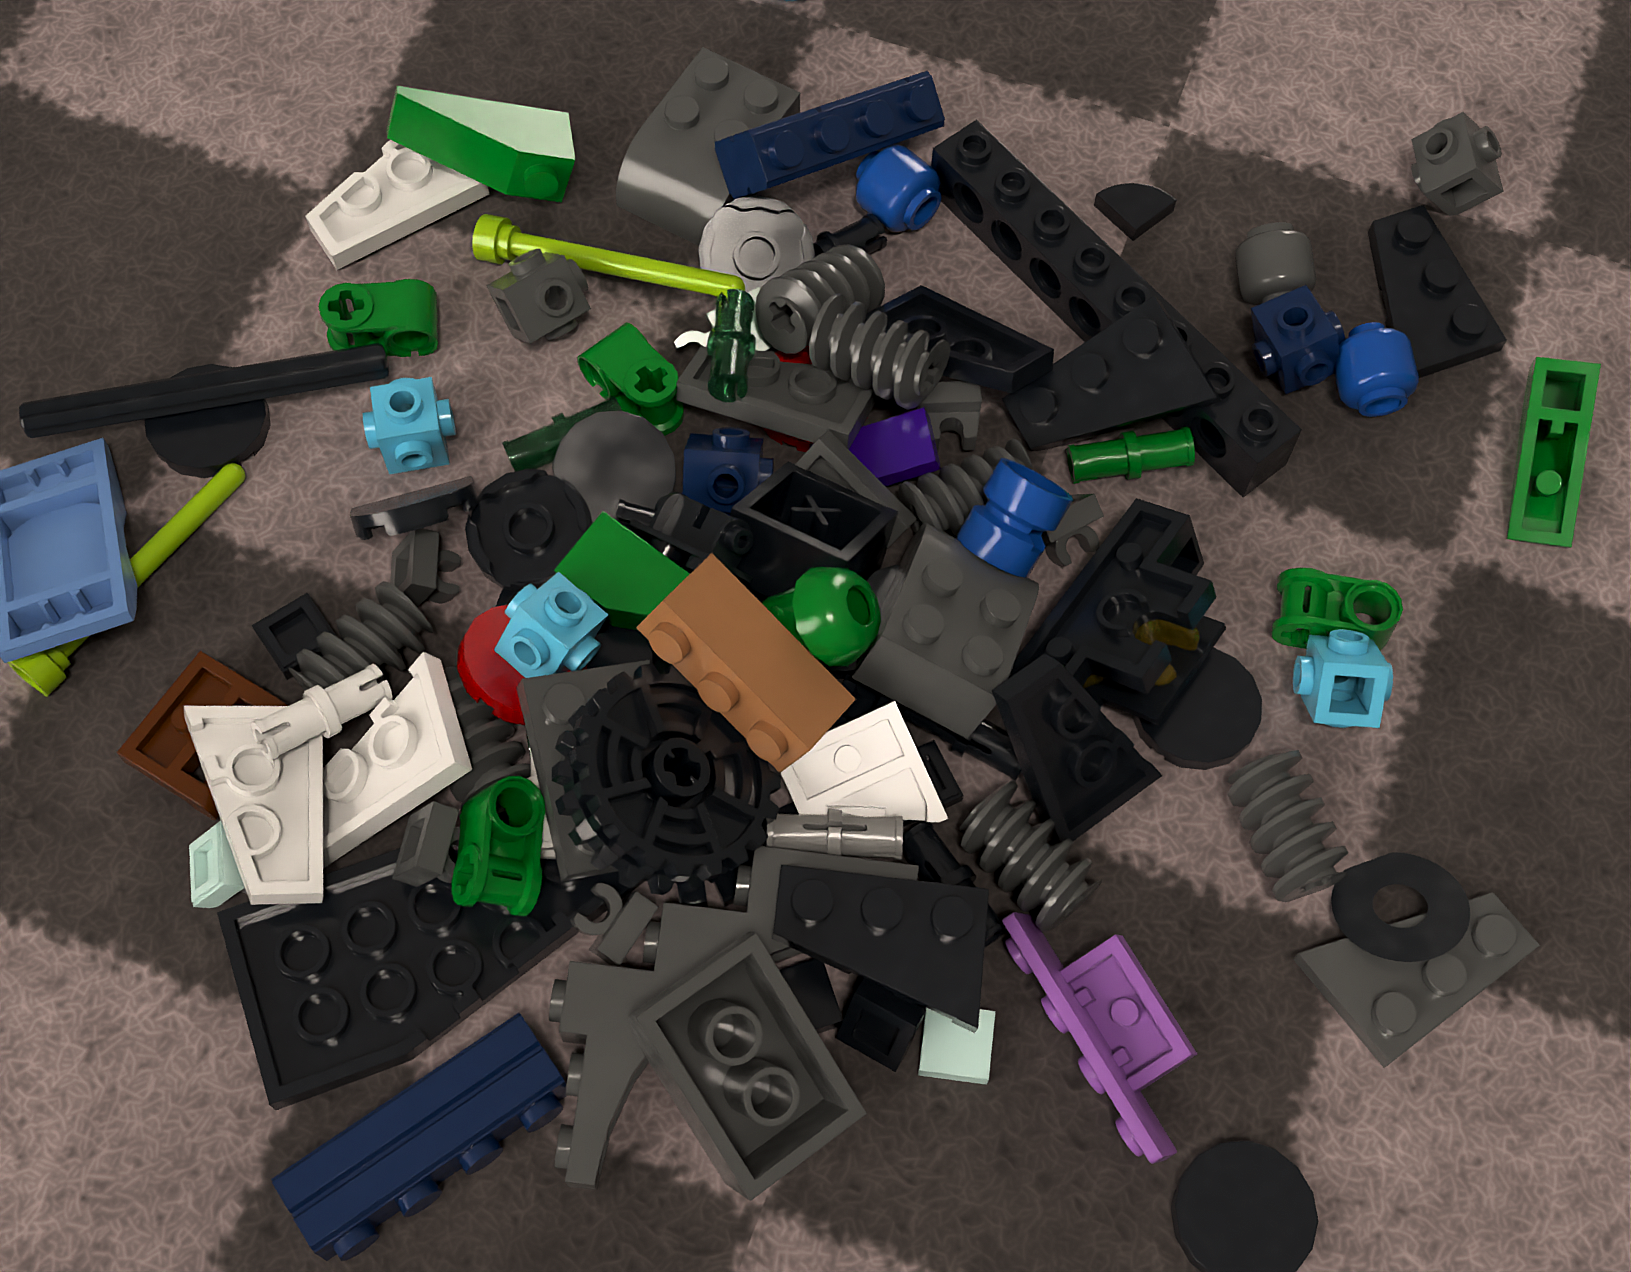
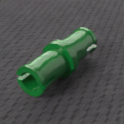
[1066,427,1195,484]

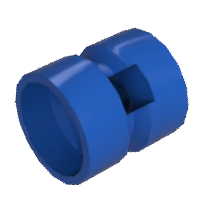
[957,458,1073,578]

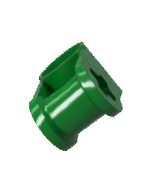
[318,279,438,357]
[577,322,685,436]
[1271,567,1403,651]
[452,776,546,916]

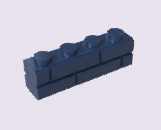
[714,70,945,199]
[271,1013,567,1261]

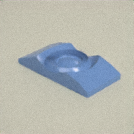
[0,438,138,663]

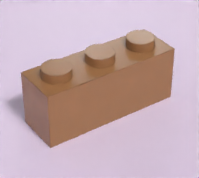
[636,553,856,773]

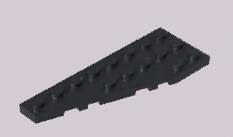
[217,811,645,1110]

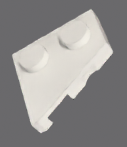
[781,700,948,823]

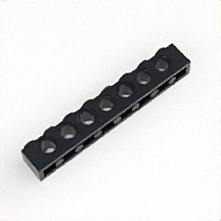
[931,119,1302,497]

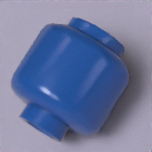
[856,145,941,232]
[1335,322,1419,417]

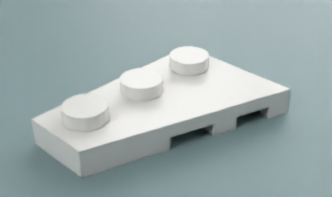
[305,140,489,270]
[323,652,472,868]
[184,706,323,905]

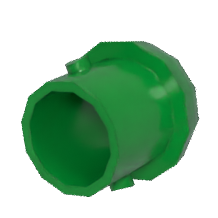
[762,567,881,666]

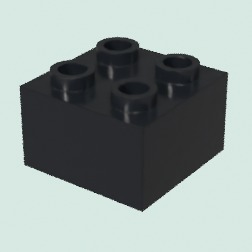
[730,461,898,597]

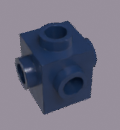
[1251,285,1345,394]
[682,427,774,516]

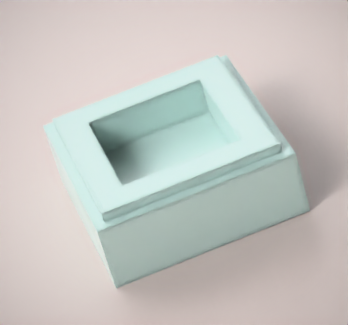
[189,821,245,908]
[918,1008,995,1085]

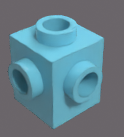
[363,377,456,474]
[494,572,608,678]
[1293,629,1393,728]

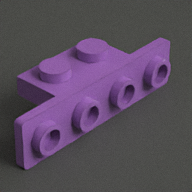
[1002,912,1197,1164]

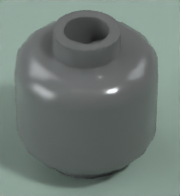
[1235,222,1316,305]

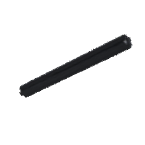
[19,343,389,438]

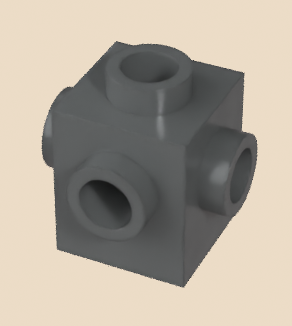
[1411,112,1504,216]
[486,249,591,344]

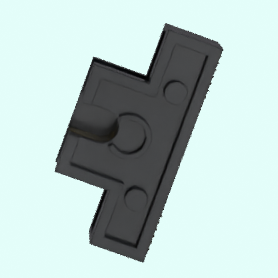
[1008,498,1226,725]

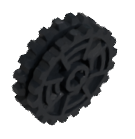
[552,663,781,895]

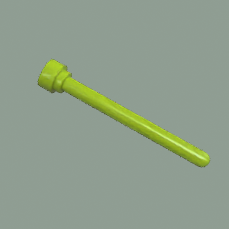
[472,214,745,299]
[7,463,246,697]

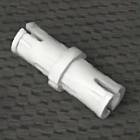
[251,664,393,761]

